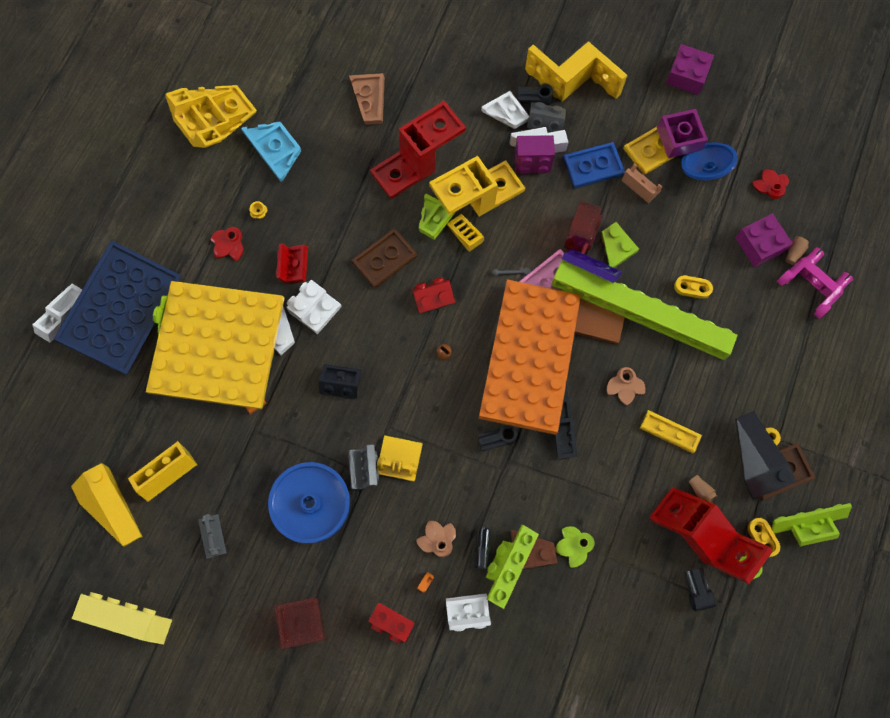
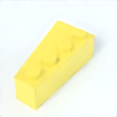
[72,592,172,645]

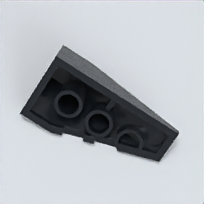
[735,411,797,499]

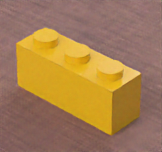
[128,441,197,502]

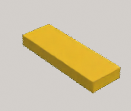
[640,410,702,453]

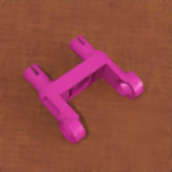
[777,248,853,319]

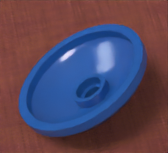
[681,142,738,181]

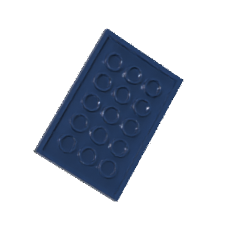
[54,240,181,376]

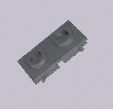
[198,514,227,559]

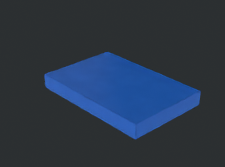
[562,142,625,189]

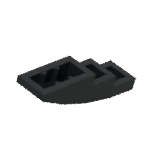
[553,381,577,459]

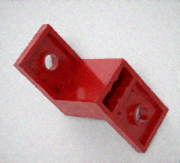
[370,101,466,199]
[649,487,773,584]

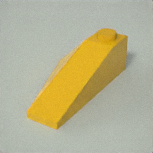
[71,463,143,546]

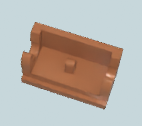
[622,163,662,203]

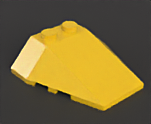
[165,85,257,148]

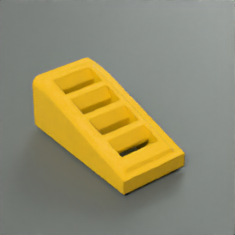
[447,214,484,252]

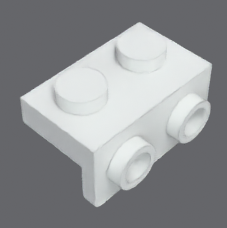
[446,594,491,631]

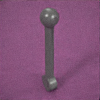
[492,268,531,276]

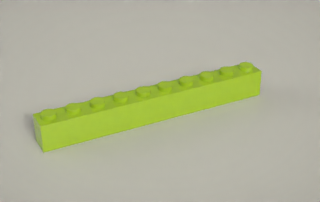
[551,260,738,360]

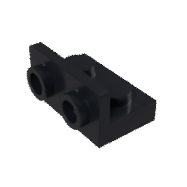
[319,364,362,399]

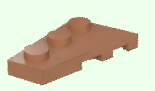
[349,73,385,125]

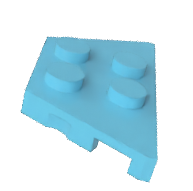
[241,122,301,182]

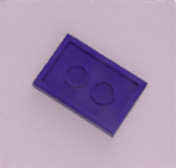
[562,249,622,283]

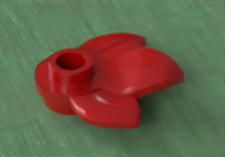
[752,169,789,199]
[210,227,244,261]

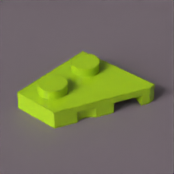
[419,194,455,240]
[601,222,639,268]

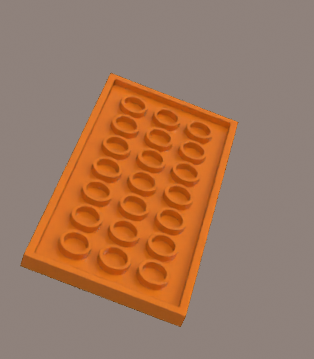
[478,280,581,435]

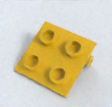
[376,435,423,482]

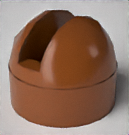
[436,344,452,360]

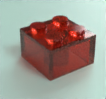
[564,201,603,254]
[275,597,326,649]

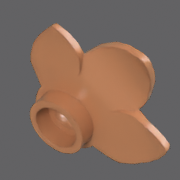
[607,367,645,405]
[416,521,456,557]

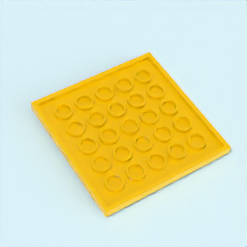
[146,281,284,410]

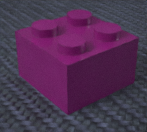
[666,44,714,95]
[657,109,708,158]
[514,135,555,174]
[735,213,793,267]

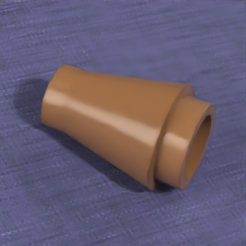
[785,236,809,265]
[689,475,717,502]

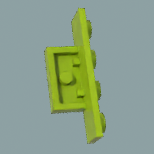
[771,503,852,546]
[486,525,539,609]

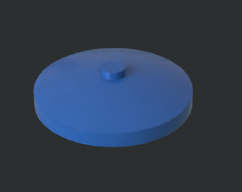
[268,462,350,544]

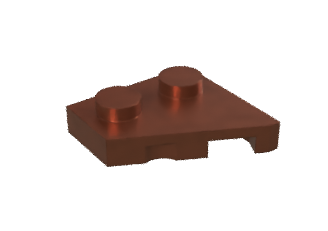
[510,530,557,569]

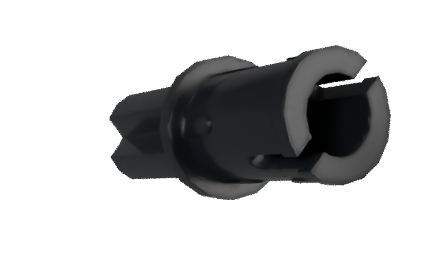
[475,528,491,569]

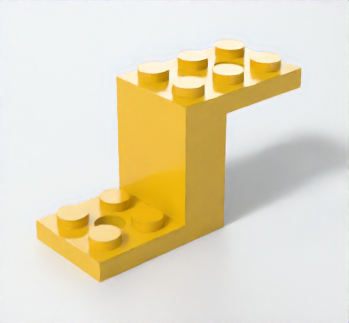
[525,41,627,102]
[429,156,525,217]

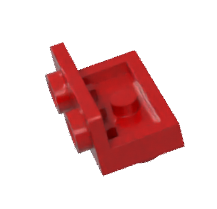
[276,243,308,285]
[411,277,455,313]
[368,603,414,644]

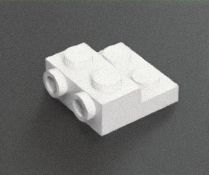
[287,280,341,334]

